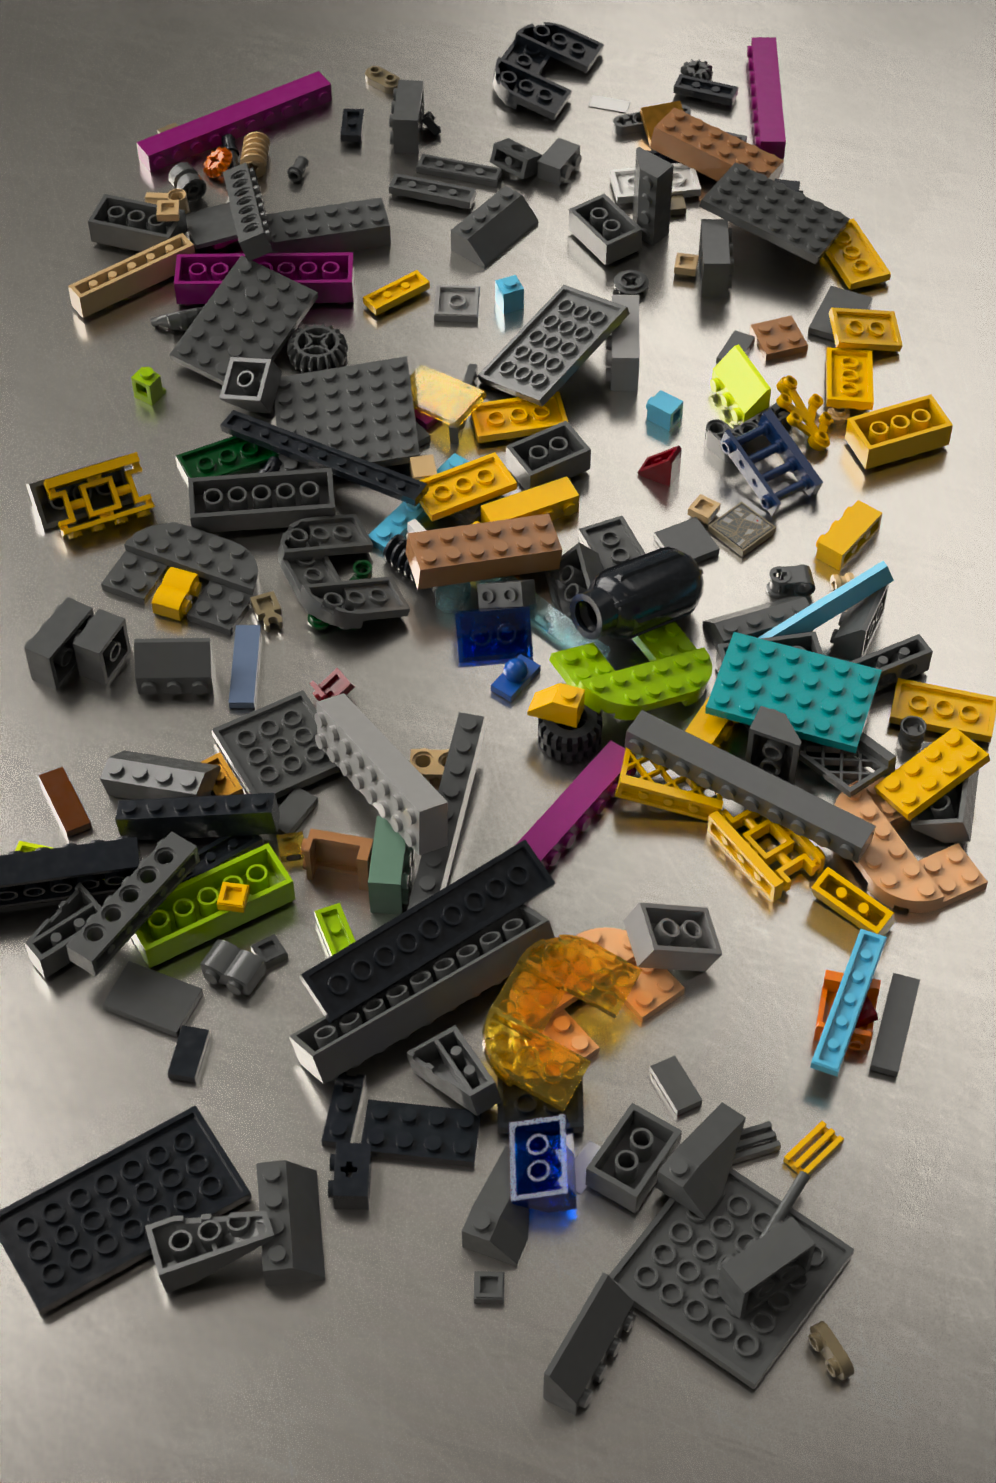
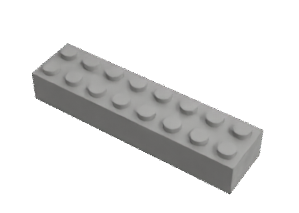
[314,694,448,856]

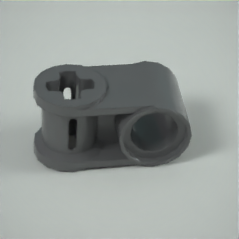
[766,564,816,599]

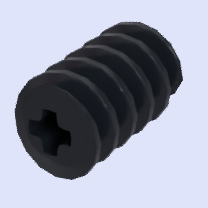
[383,534,416,584]

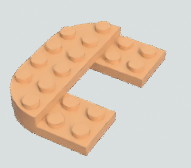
[834,769,988,913]
[508,927,685,1077]

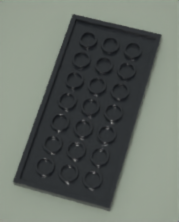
[0,1105,252,1316]

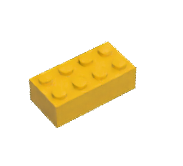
[845,394,953,469]

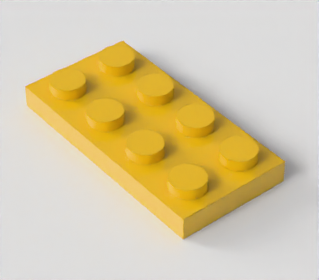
[826,219,891,290]
[826,347,874,410]
[469,391,569,443]
[419,452,517,521]
[889,678,996,743]
[874,727,990,821]

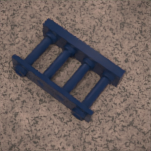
[720,409,823,516]

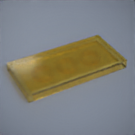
[410,364,487,428]

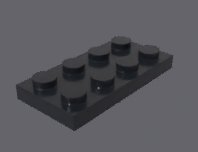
[361,1099,482,1168]

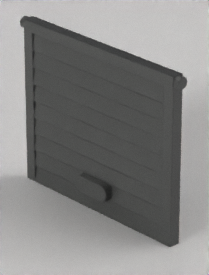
[185,202,238,249]

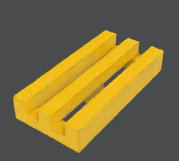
[783,1121,844,1176]

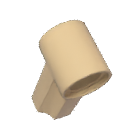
[145,188,190,214]

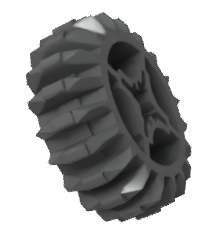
[287,323,348,373]

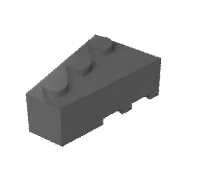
[25,882,101,978]
[406,1025,502,1116]

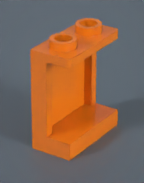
[813,970,881,1051]

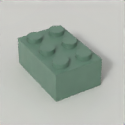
[368,816,415,915]

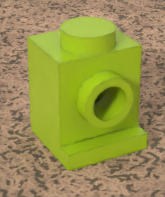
[131,367,166,406]

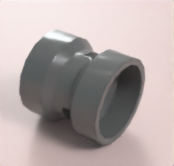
[898,716,926,751]

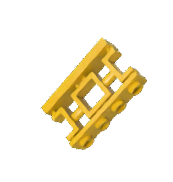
[44,452,155,540]
[707,809,825,902]

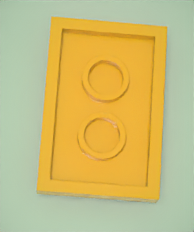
[829,307,903,352]

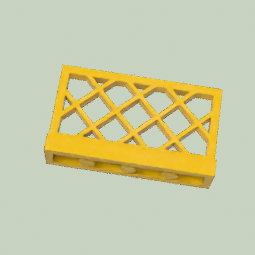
[615,747,723,821]

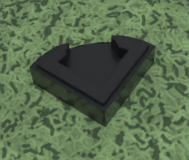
[422,111,441,137]

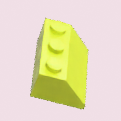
[710,344,771,425]

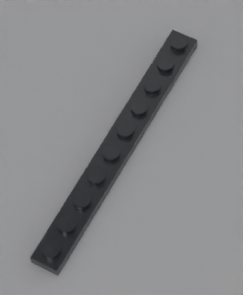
[220,410,429,506]

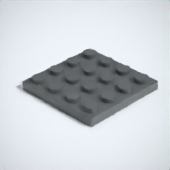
[212,690,341,799]

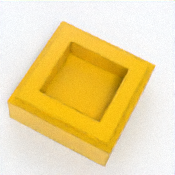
[217,882,250,913]

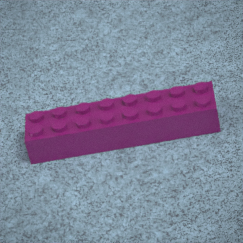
[174,252,355,304]

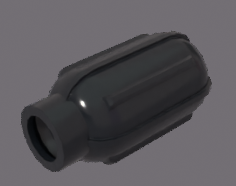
[570,547,704,640]

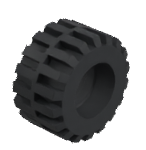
[538,704,602,763]

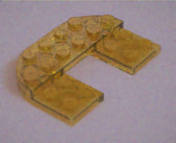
[482,935,642,1112]

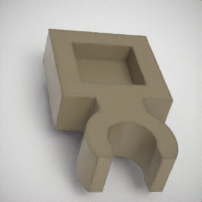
[250,591,283,632]

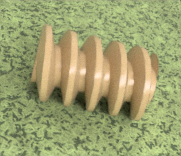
[239,132,270,178]

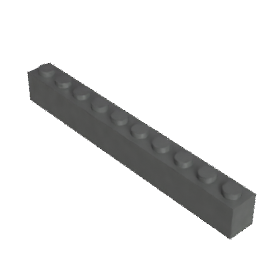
[624,710,876,863]
[407,712,485,910]

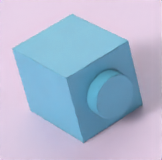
[495,275,524,314]
[646,390,684,431]

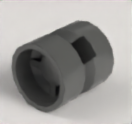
[169,162,207,202]

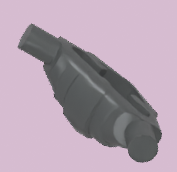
[151,307,203,331]

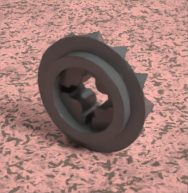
[680,59,713,80]
[614,270,649,295]

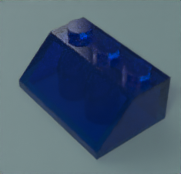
[453,606,533,663]
[509,1114,577,1213]

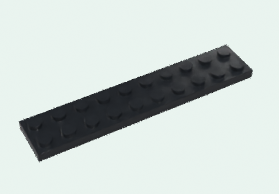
[299,840,556,1024]

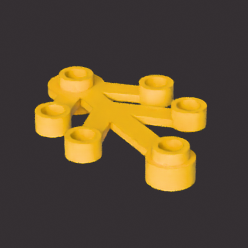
[776,375,834,451]

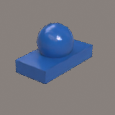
[491,654,541,702]

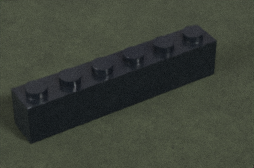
[115,793,280,840]

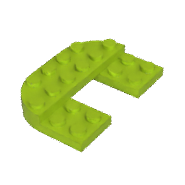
[549,621,712,720]

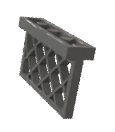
[799,732,896,797]

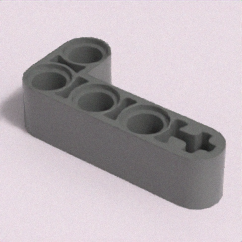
[705,403,792,464]

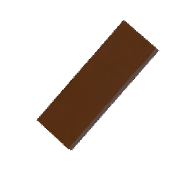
[38,766,92,837]

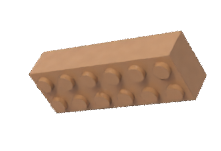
[650,108,784,181]
[406,514,563,589]

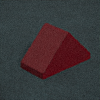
[637,445,682,487]

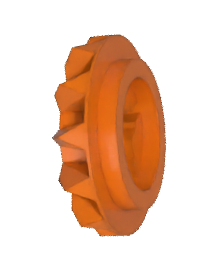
[203,147,232,178]

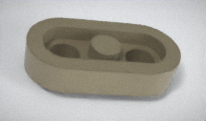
[365,66,400,94]
[808,1321,854,1380]

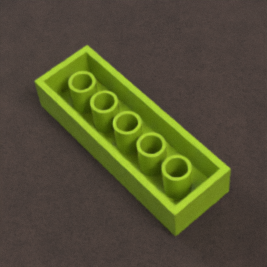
[131,843,295,968]

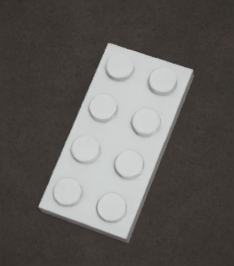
[610,163,701,204]

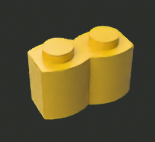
[151,567,202,621]

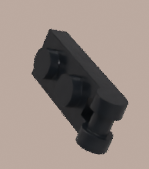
[321,1072,366,1148]

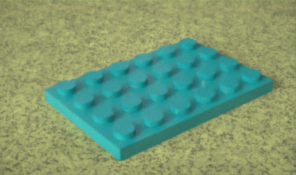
[705,632,882,753]

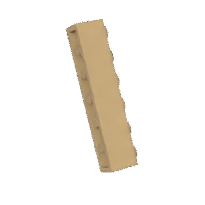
[68,233,195,318]

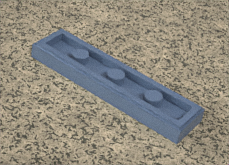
[229,625,261,708]

